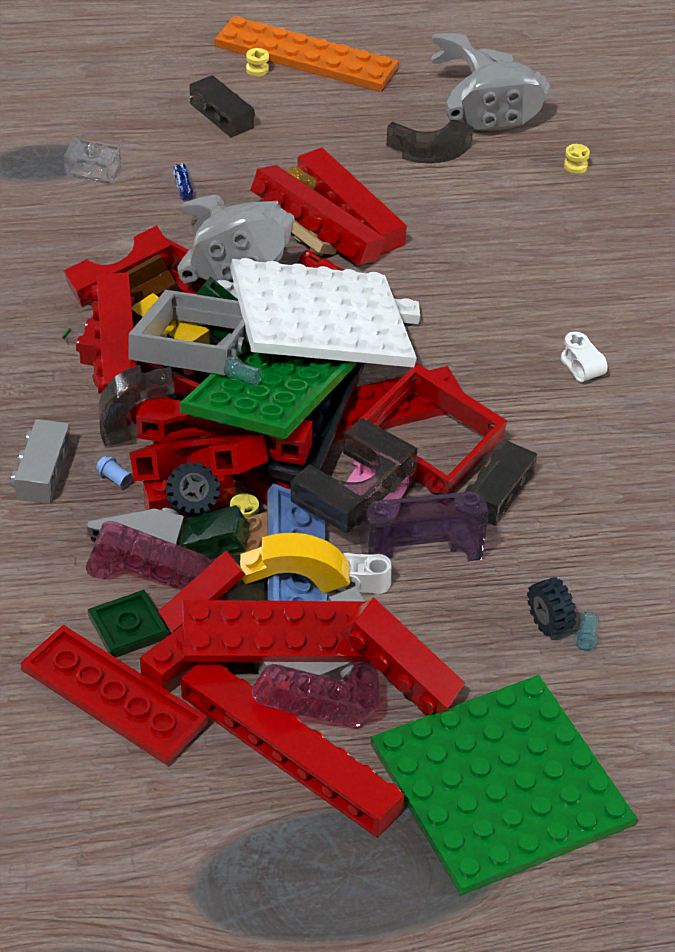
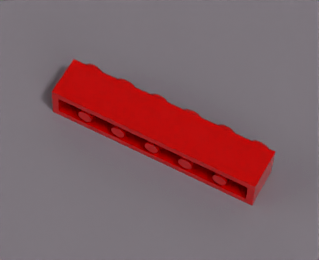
[296,147,407,255]
[250,165,386,265]
[92,273,139,405]

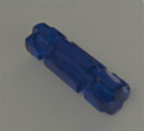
[173,163,193,201]

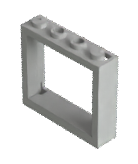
[129,290,249,375]

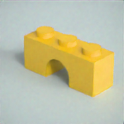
[131,293,210,345]

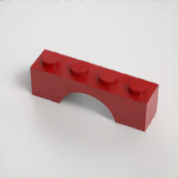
[64,225,175,307]

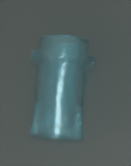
[224,358,262,386]
[574,611,599,651]

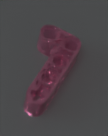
[86,521,211,590]
[252,661,380,728]

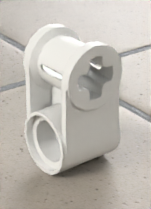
[561,332,608,382]
[337,553,391,594]

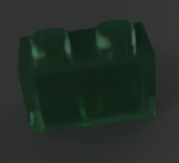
[180,505,250,564]

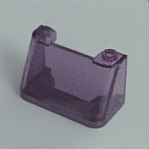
[359,492,489,562]

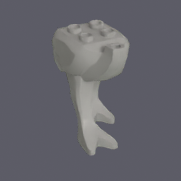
[431,33,551,131]
[178,195,295,283]

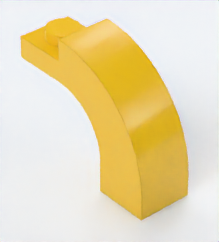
[240,533,350,594]

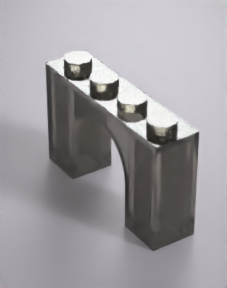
[290,417,418,534]

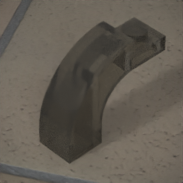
[386,120,473,164]
[98,365,175,447]

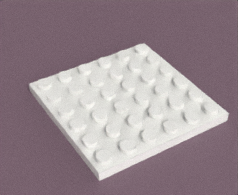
[230,258,416,367]

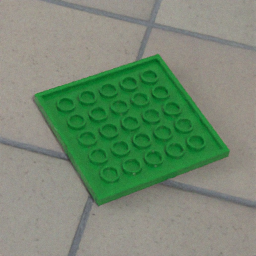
[370,675,637,896]

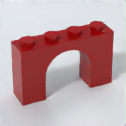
[130,433,268,481]

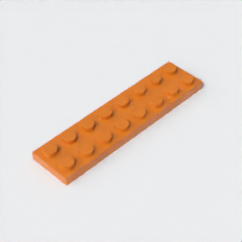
[214,16,399,92]

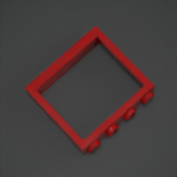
[354,363,507,499]

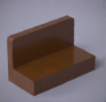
[125,254,179,304]

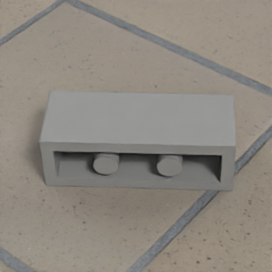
[11,419,71,504]

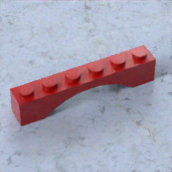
[136,395,312,465]

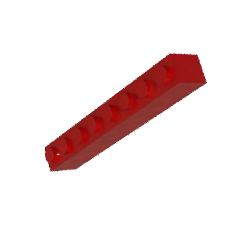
[181,662,404,838]

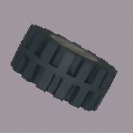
[165,461,220,518]
[527,577,577,636]

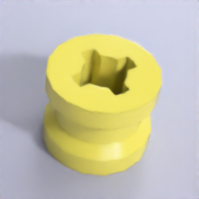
[246,48,269,76]
[564,144,590,174]
[230,493,259,523]

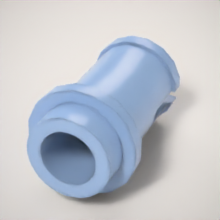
[96,456,133,489]

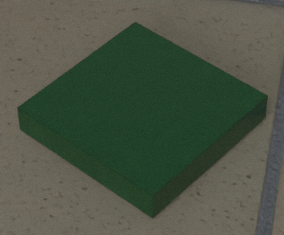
[88,590,169,658]

